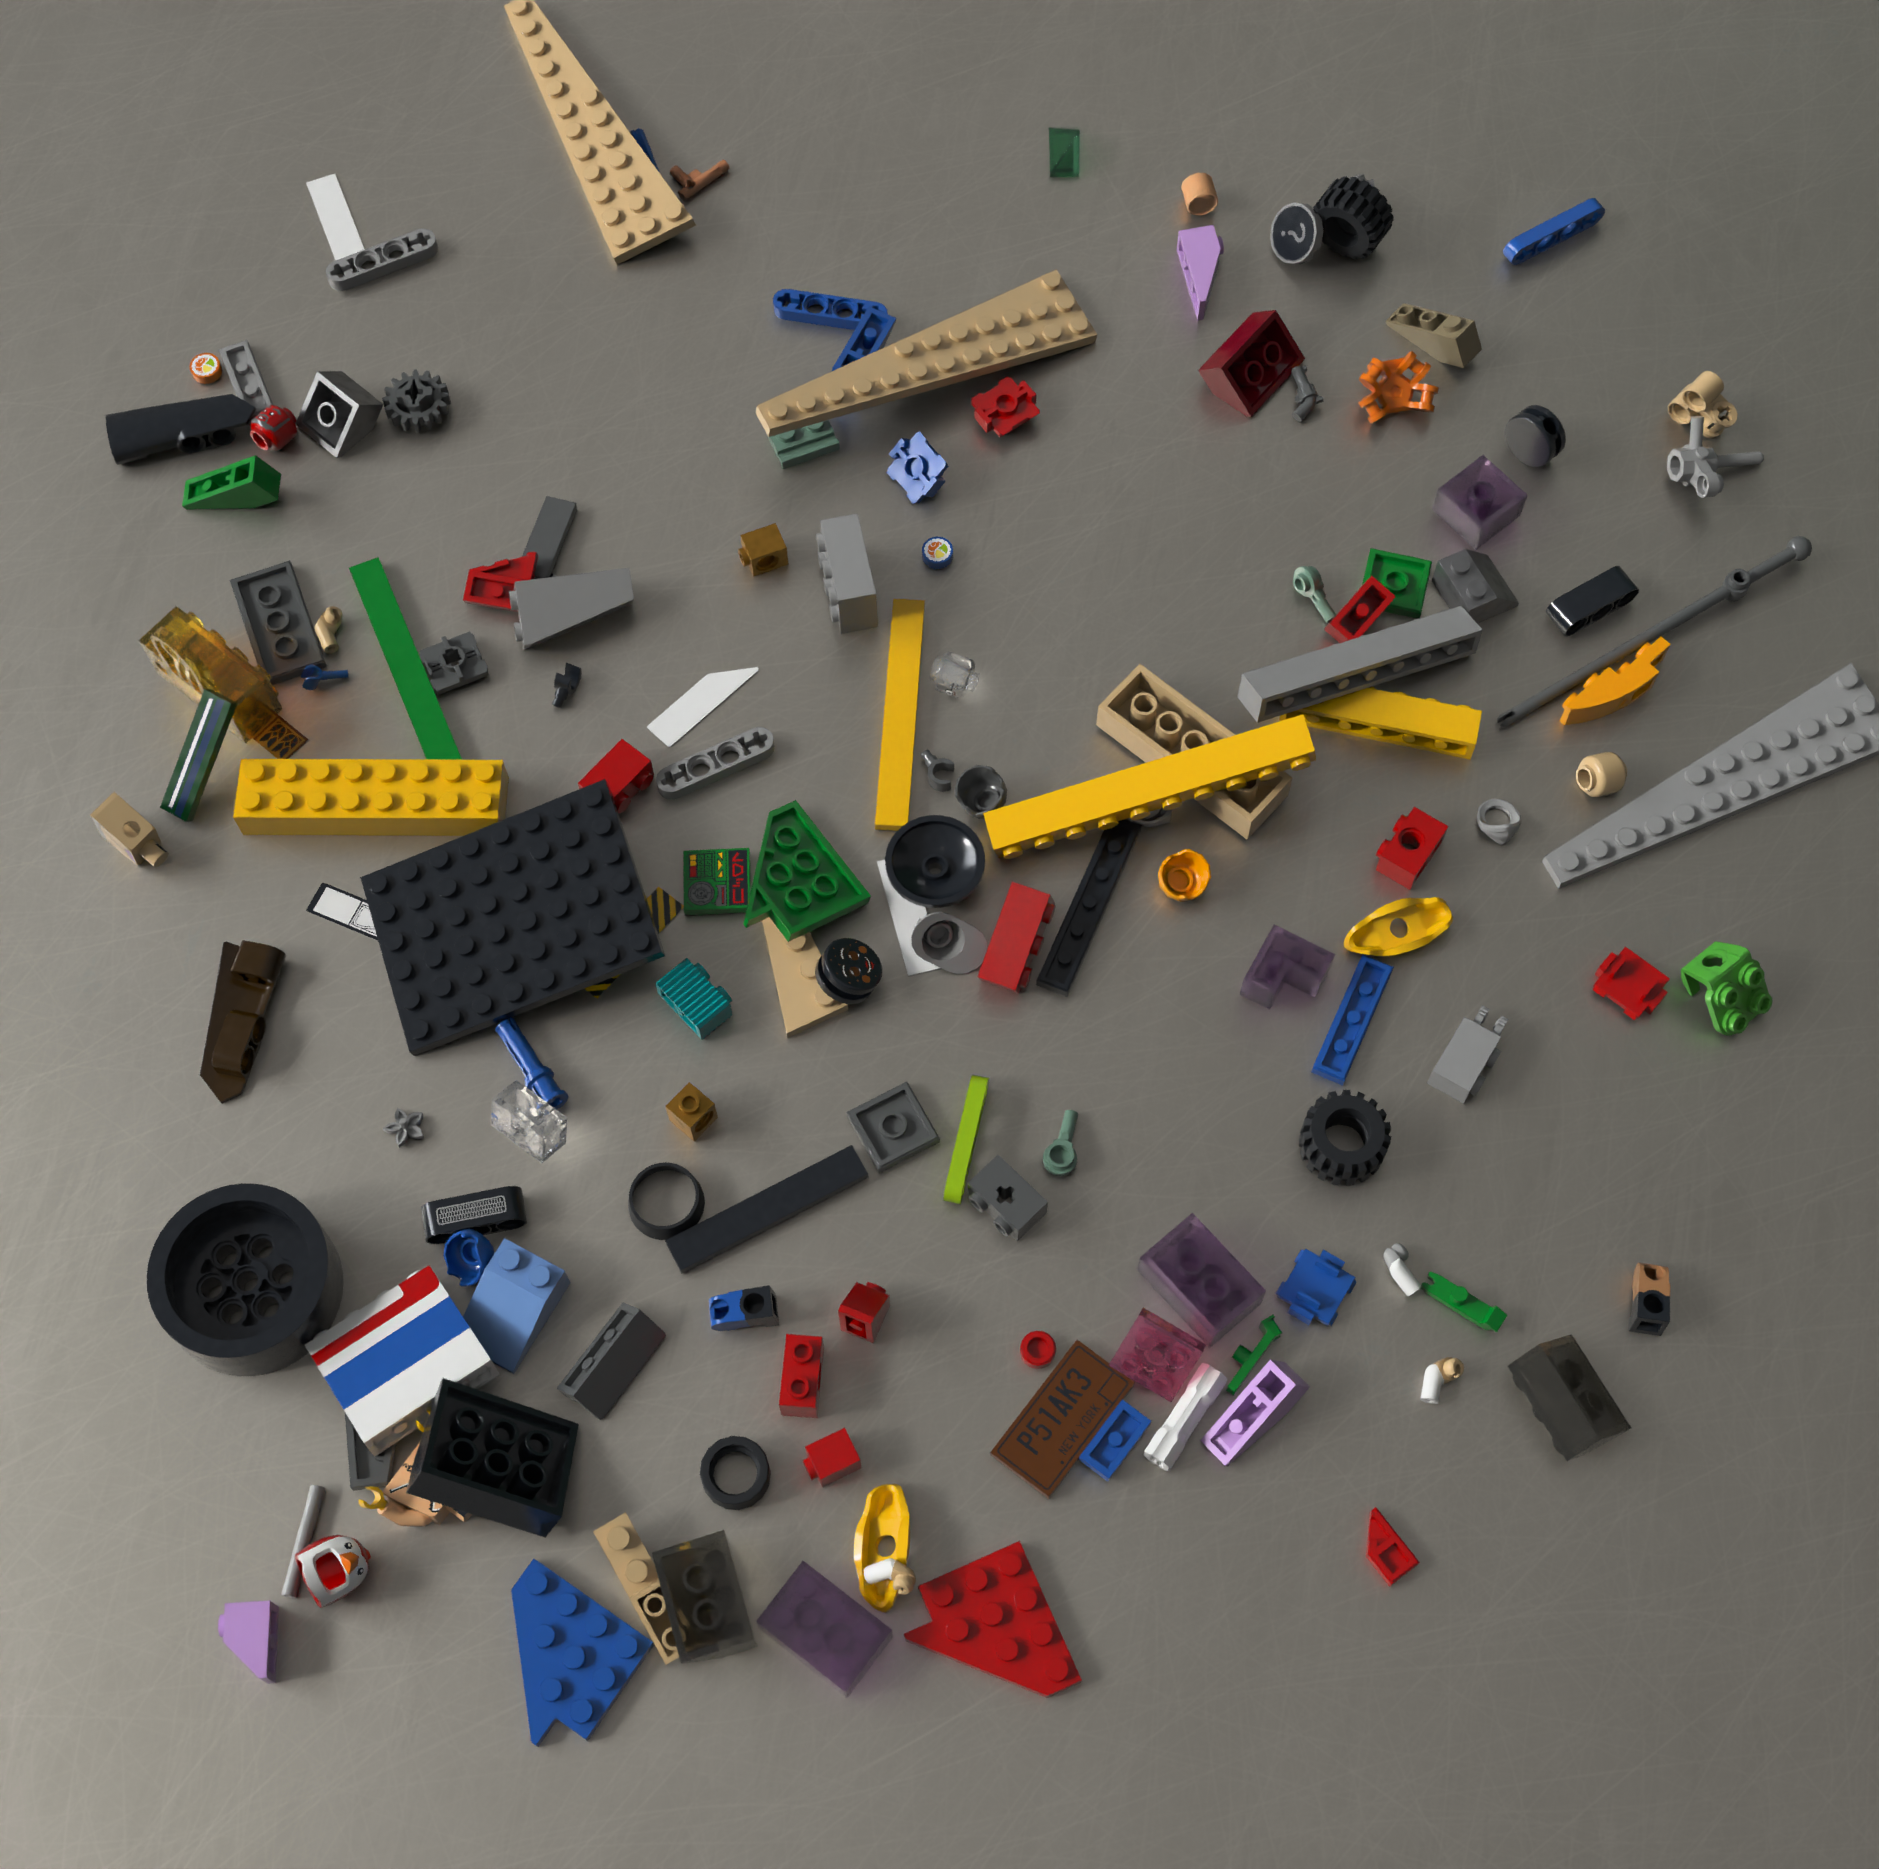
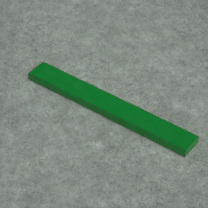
[349,557,462,760]

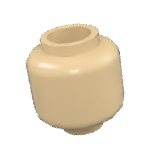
[1576,752,1627,797]

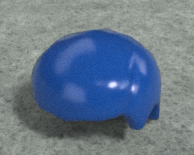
[443,1229,495,1287]

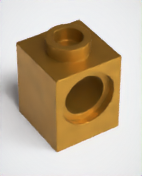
[738,523,789,576]
[665,1082,718,1142]

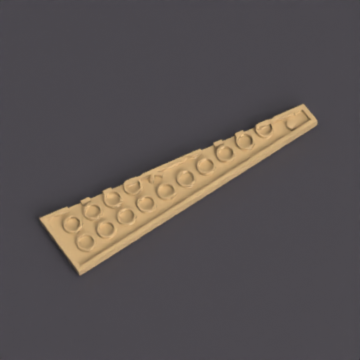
[504,0,696,265]
[756,269,1097,437]

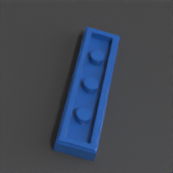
[1311,954,1394,1086]

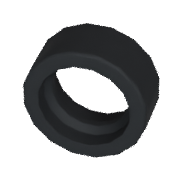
[700,1436,771,1510]

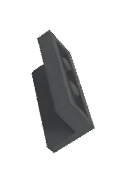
[557,1303,666,1420]

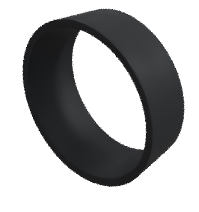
[628,1162,705,1240]

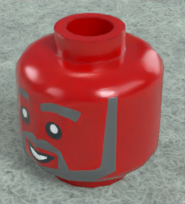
[250,405,297,452]

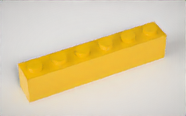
[1279,686,1482,760]

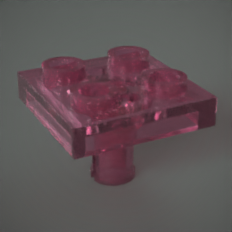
[1108,1308,1206,1402]

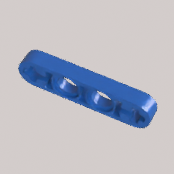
[1503,198,1605,265]
[773,289,887,330]

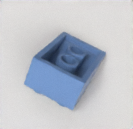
[463,1238,571,1374]

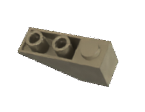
[1385,303,1482,368]

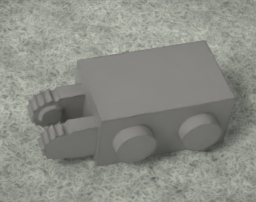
[1427,1005,1509,1104]

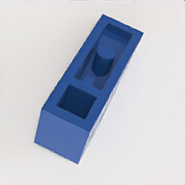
[832,306,896,371]

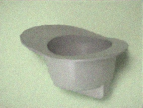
[911,912,987,974]

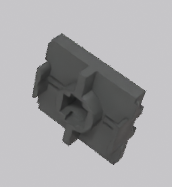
[419,631,489,695]

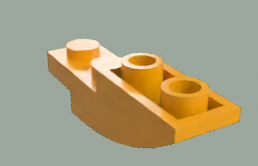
[1560,636,1671,725]

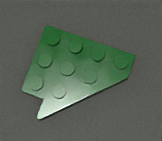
[743,800,871,942]

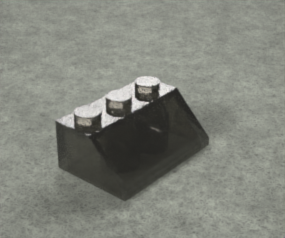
[1508,1334,1631,1461]
[652,1530,758,1664]

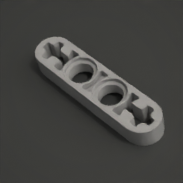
[326,228,438,291]
[656,727,775,800]

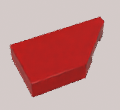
[1366,1507,1420,1587]

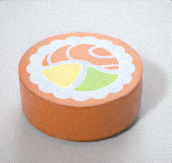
[189,353,222,384]

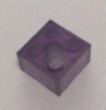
[1432,455,1527,550]

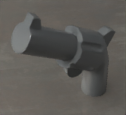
[1291,365,1324,422]

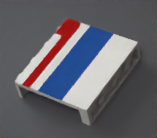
[305,1265,499,1457]

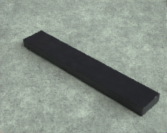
[1036,819,1142,997]
[665,1145,869,1274]

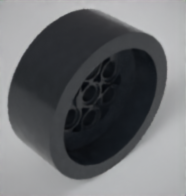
[147,1183,344,1376]

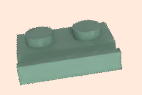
[767,420,840,469]

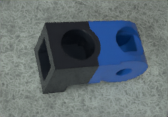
[709,1285,779,1331]

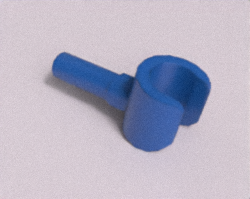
[301,664,348,690]

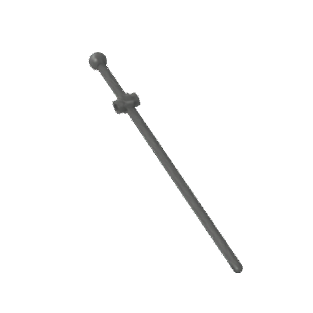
[1497,536,1812,727]

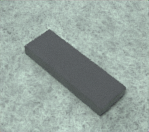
[522,496,577,579]

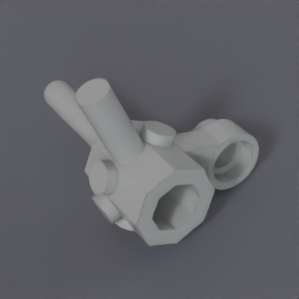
[1667,416,1764,498]

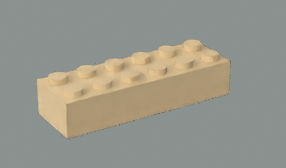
[1096,664,1293,840]

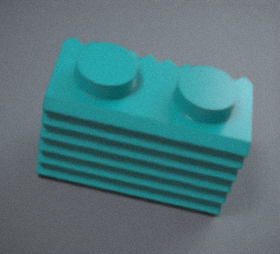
[655,958,732,1040]

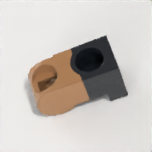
[1629,1262,1670,1336]

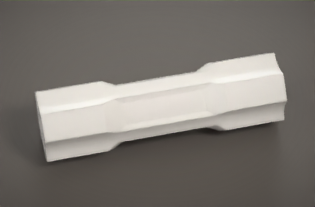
[1143,1363,1228,1471]

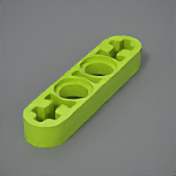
[943,1074,989,1205]

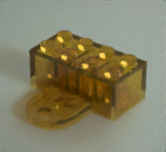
[139,606,282,744]

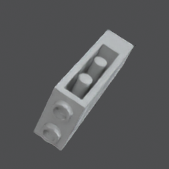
[509,568,634,649]

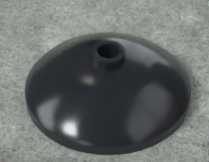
[885,815,985,908]

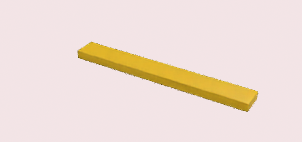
[875,599,925,831]

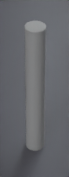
[281,1485,325,1598]

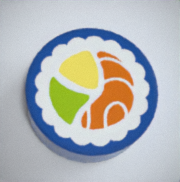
[922,537,953,569]

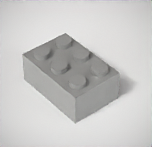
[816,513,878,634]

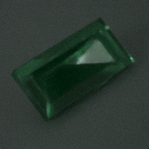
[1049,127,1080,177]

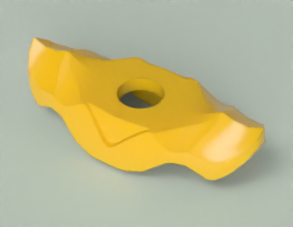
[1343,897,1453,956]
[854,1484,910,1613]

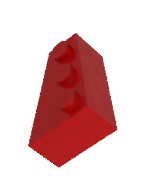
[977,882,1056,994]

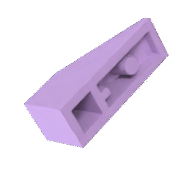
[1177,225,1224,320]
[1200,1360,1310,1466]

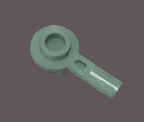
[1293,566,1336,623]
[1043,1110,1078,1176]

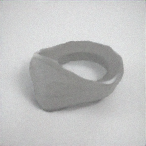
[1477,799,1522,845]

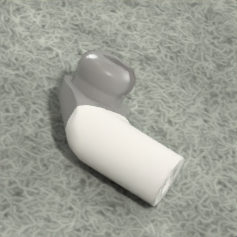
[1383,1243,1421,1296]

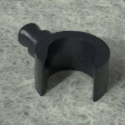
[552,663,582,708]

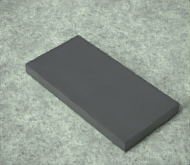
[230,561,327,687]

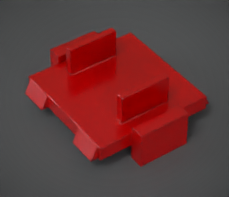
[971,376,1040,438]
[1593,946,1670,1020]

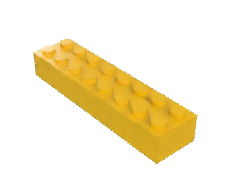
[233,759,509,836]

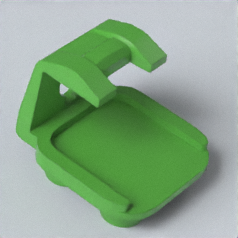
[1681,941,1773,1036]

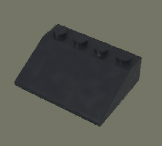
[406,1378,579,1538]

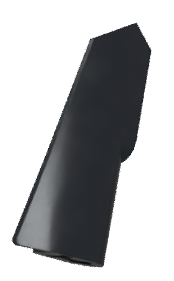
[106,394,256,465]

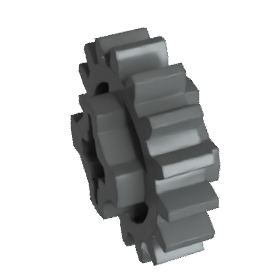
[382,369,451,433]

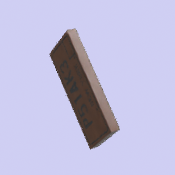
[990,1340,1135,1499]

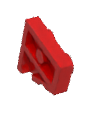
[463,552,539,612]

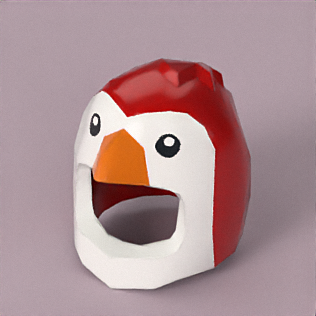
[295,1535,371,1608]

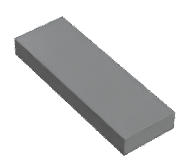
[219,340,273,424]

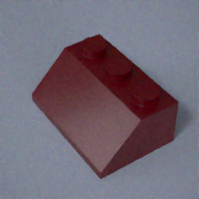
[1198,310,1306,417]

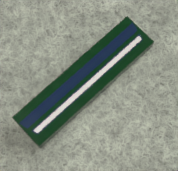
[160,689,237,822]

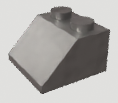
[295,371,384,458]
[1432,549,1519,624]

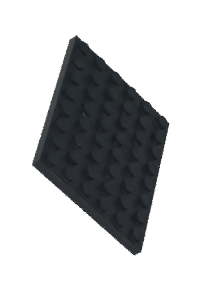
[360,779,665,1056]

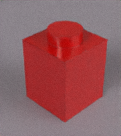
[802,1427,862,1487]

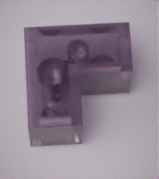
[1240,924,1335,1010]

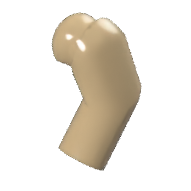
[315,606,343,654]

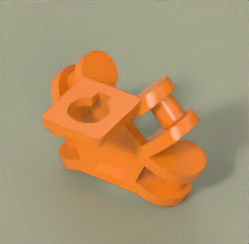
[1358,351,1439,424]

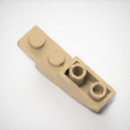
[593,1512,699,1665]

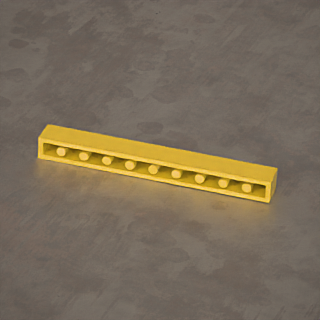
[983,714,1316,859]

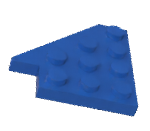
[511,1558,655,1747]

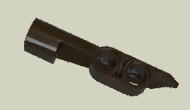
[200,940,286,1104]

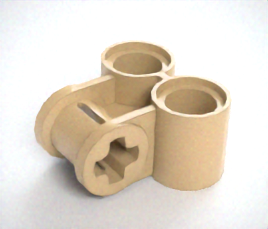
[1668,371,1738,438]

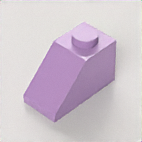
[218,1601,279,1684]

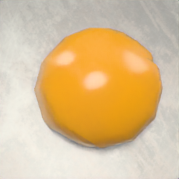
[1158,849,1211,902]

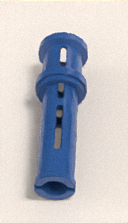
[495,1018,569,1114]

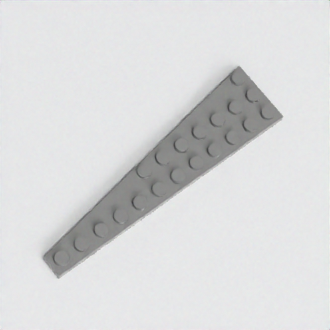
[1542,663,1879,889]

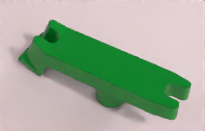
[1421,1272,1507,1332]
[1226,1315,1282,1396]

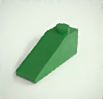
[182,455,281,510]

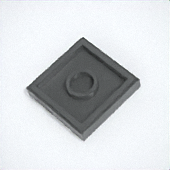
[846,1082,940,1173]

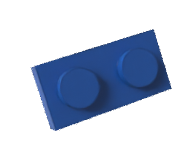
[1079,1399,1151,1481]

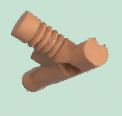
[669,159,730,201]

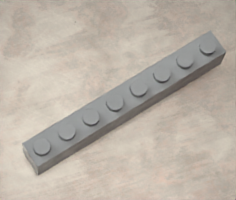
[1238,606,1482,723]

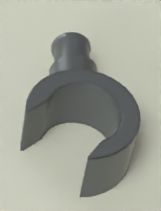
[921,749,954,792]

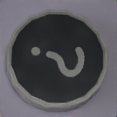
[1270,203,1323,264]

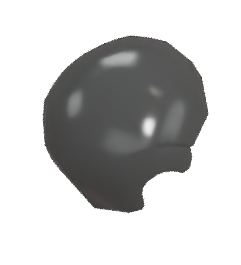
[955,765,1007,819]

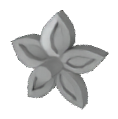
[383,1108,424,1148]

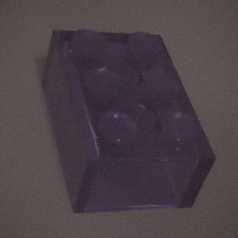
[1137,1213,1266,1348]
[756,1561,893,1698]

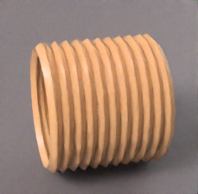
[1181,173,1218,215]

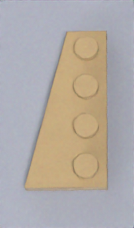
[762,917,848,1038]

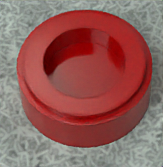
[1020,1331,1056,1369]

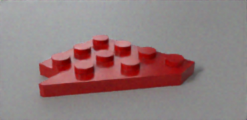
[904,1541,1082,1698]

